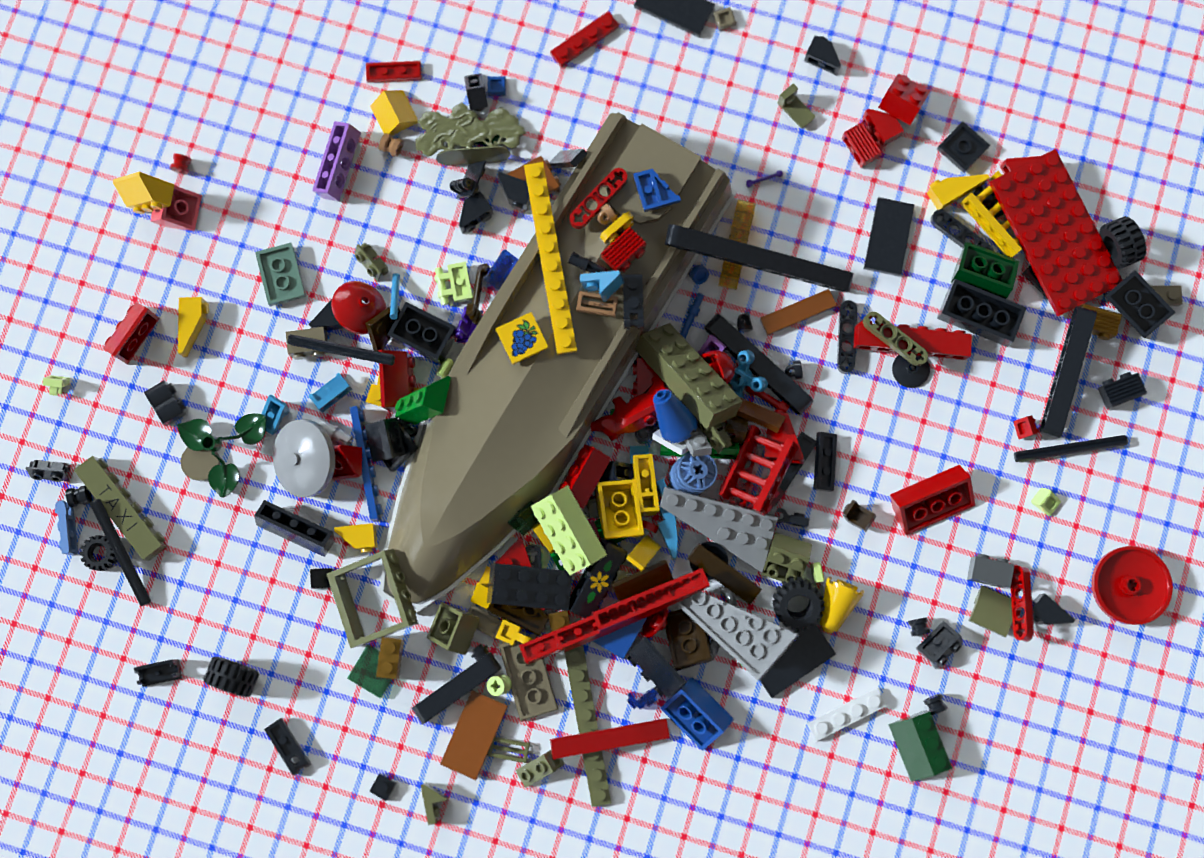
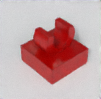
[1013,415,1039,439]

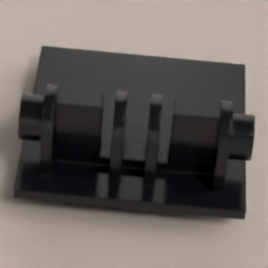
[449,161,487,199]

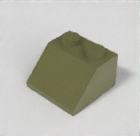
[427,602,480,655]

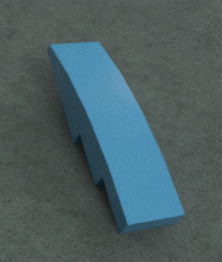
[656,478,677,560]

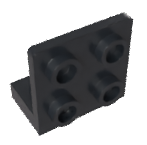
[365,417,406,462]

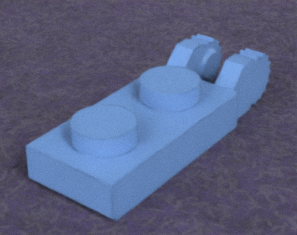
[55,500,78,555]

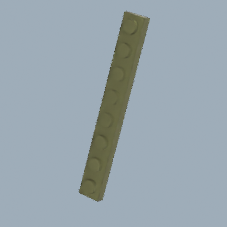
[564,645,611,807]

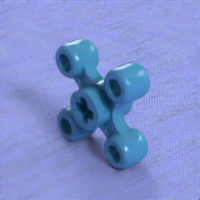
[730,350,768,399]

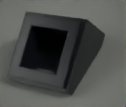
[310,568,332,589]

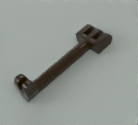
[466,263,493,325]

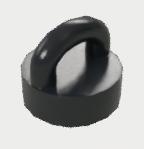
[785,360,803,380]

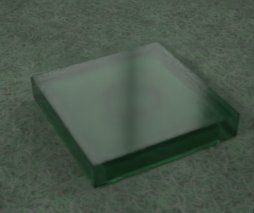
[347,644,402,699]

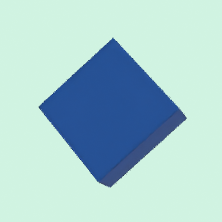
[487,76,506,96]

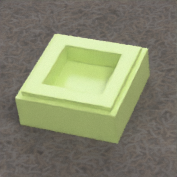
[810,562,824,584]

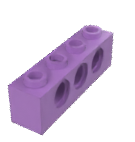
[312,121,361,202]

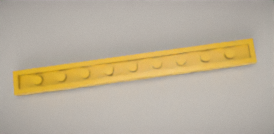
[524,162,577,355]

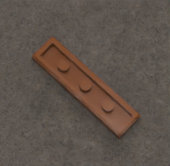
[760,289,837,336]

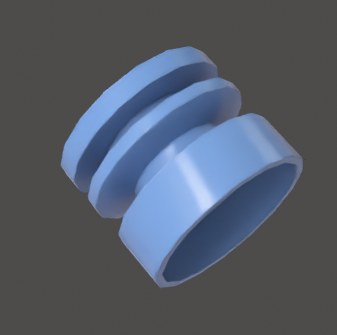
[669,452,717,495]

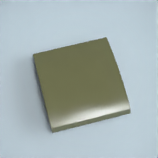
[968,585,1013,637]

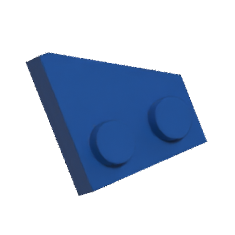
[633,169,681,212]

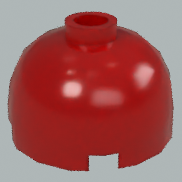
[701,350,735,384]

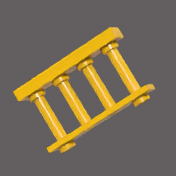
[960,171,1022,258]

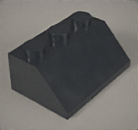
[627,636,685,698]

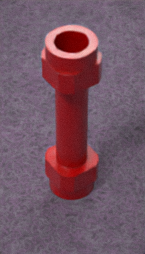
[745,386,790,413]

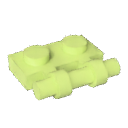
[434,262,473,305]

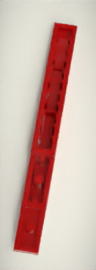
[519,568,710,665]

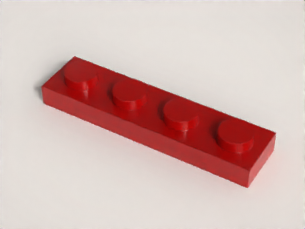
[550,10,619,68]

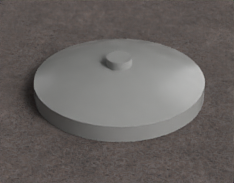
[273,419,335,497]

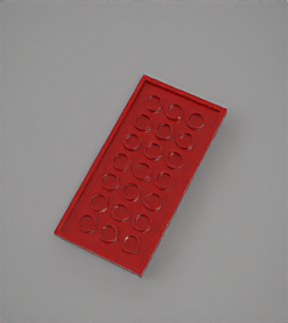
[988,149,1123,317]

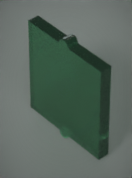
[508,501,539,536]

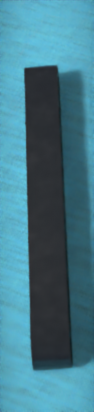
[665,224,854,292]

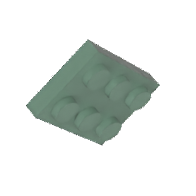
[255,242,306,306]

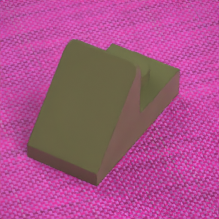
[420,783,450,826]

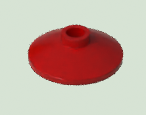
[642,607,668,638]

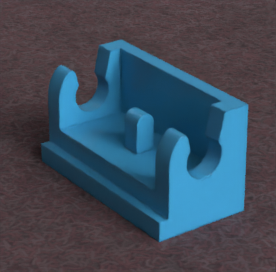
[309,373,353,413]

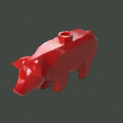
[591,375,669,441]

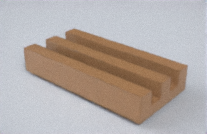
[576,291,618,317]

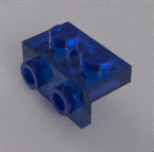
[484,249,518,291]
[626,687,658,710]

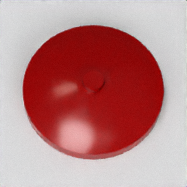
[1091,546,1173,625]

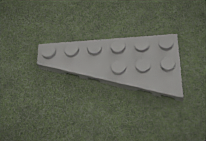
[660,487,778,573]
[676,591,799,681]

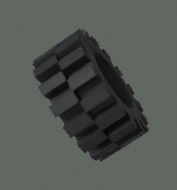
[80,535,118,571]

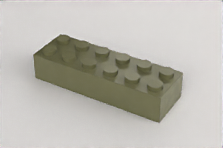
[635,323,742,429]

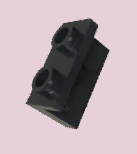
[916,621,963,669]

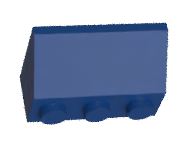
[660,677,734,751]

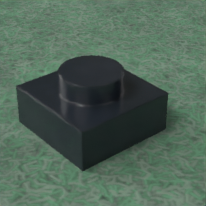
[369,773,397,801]

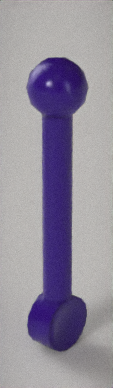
[746,170,783,188]

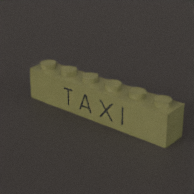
[74,456,167,561]

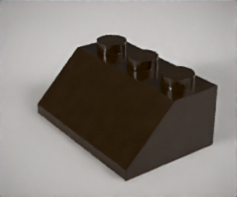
[611,559,674,602]

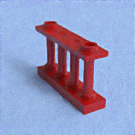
[719,425,798,516]

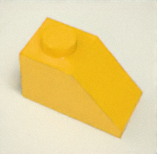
[334,523,378,553]

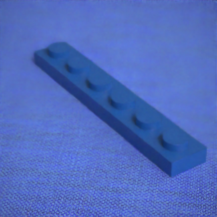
[350,406,383,522]

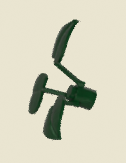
[177,413,266,498]

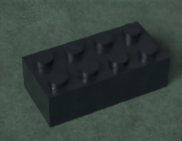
[936,279,1027,347]
[487,563,572,611]

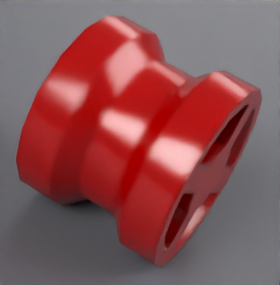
[170,153,192,175]

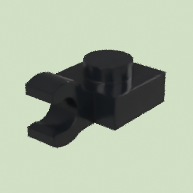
[776,508,810,528]

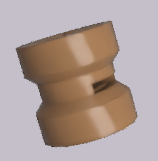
[379,133,404,157]

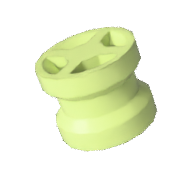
[487,674,512,696]

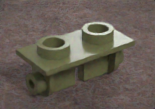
[354,243,389,282]
[698,420,732,454]

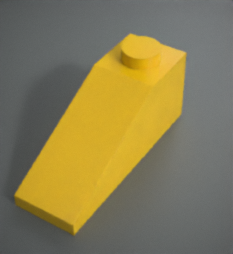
[927,174,990,210]
[178,297,209,357]
[633,454,660,517]

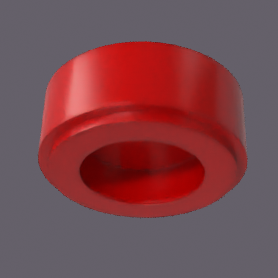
[642,520,659,534]

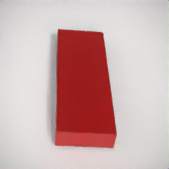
[366,60,422,83]

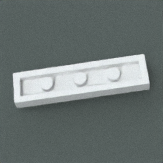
[807,688,887,741]

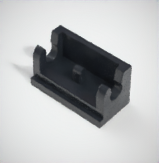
[133,659,182,687]

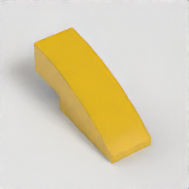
[626,535,662,571]

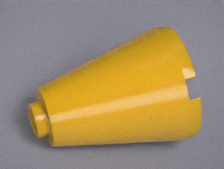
[819,577,864,634]

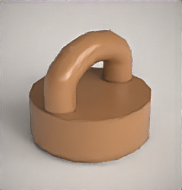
[598,204,618,225]

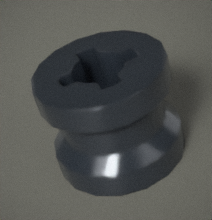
[908,617,931,636]
[923,693,948,716]

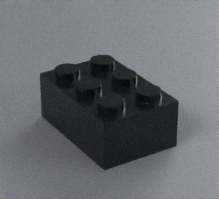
[1104,270,1176,338]
[387,302,457,365]

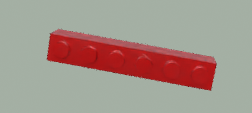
[853,320,972,360]

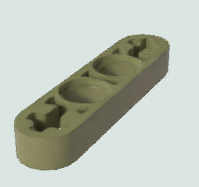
[863,312,928,366]

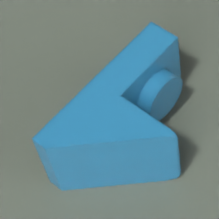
[580,270,624,302]
[262,394,290,435]

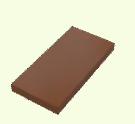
[440,690,508,780]

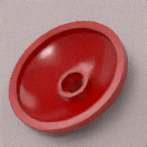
[331,281,387,335]

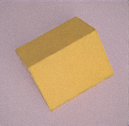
[370,90,418,135]

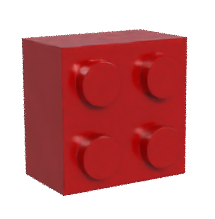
[878,73,931,126]

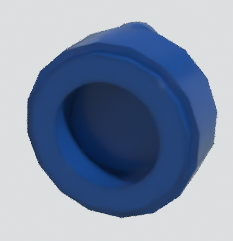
[689,265,710,284]

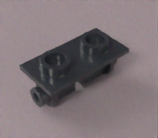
[25,460,71,482]

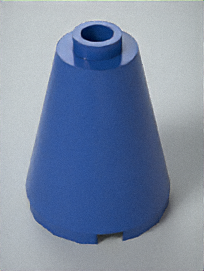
[653,390,698,443]

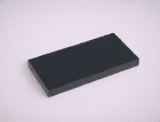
[634,0,715,38]
[863,197,915,277]
[760,624,836,698]

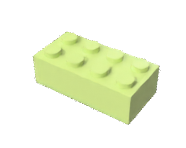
[530,485,607,575]

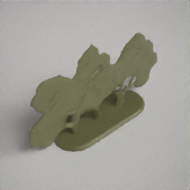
[416,102,526,166]

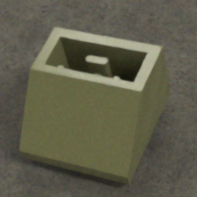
[761,532,812,583]

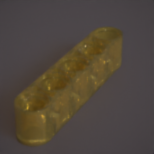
[718,199,756,290]

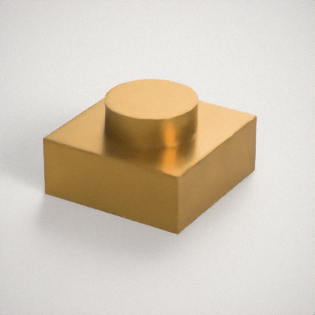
[548,611,570,632]

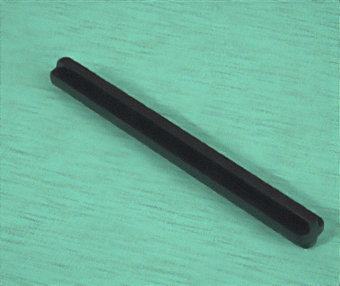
[287,334,395,366]
[1014,435,1128,462]
[90,499,151,606]

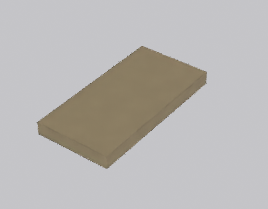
[499,634,558,721]

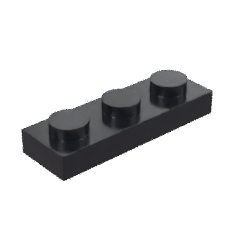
[813,432,837,492]

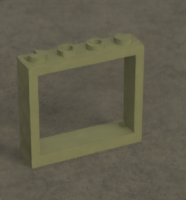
[327,549,419,649]

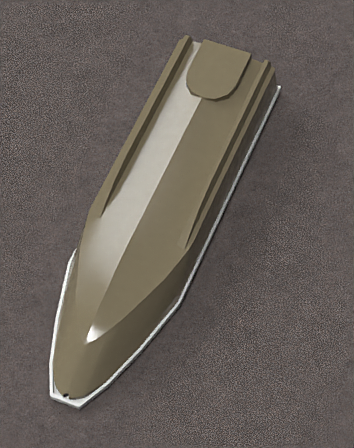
[379,112,737,613]

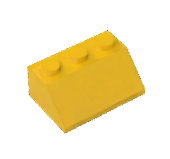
[113,171,175,214]

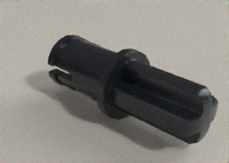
[568,252,607,273]

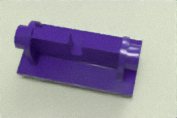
[455,306,483,343]

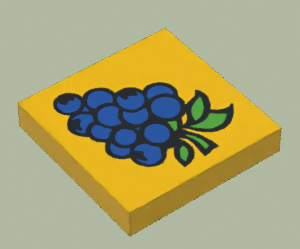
[495,312,549,365]

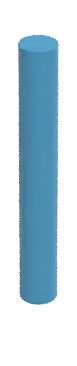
[390,273,400,319]

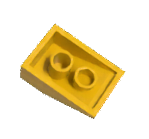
[595,479,644,539]

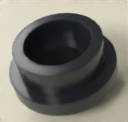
[471,644,489,661]

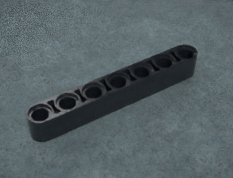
[1040,306,1097,438]
[704,313,813,415]

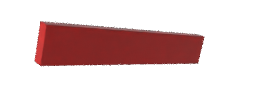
[550,718,670,759]

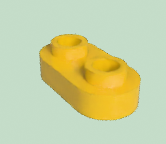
[600,212,634,244]

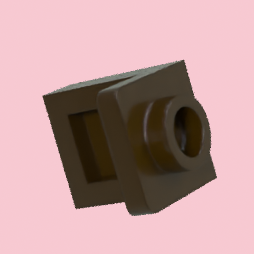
[843,500,876,532]

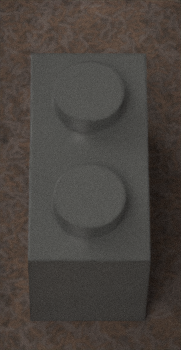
[967,554,1014,589]

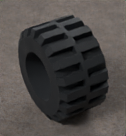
[1099,216,1147,269]
[772,577,825,631]
[203,657,259,697]

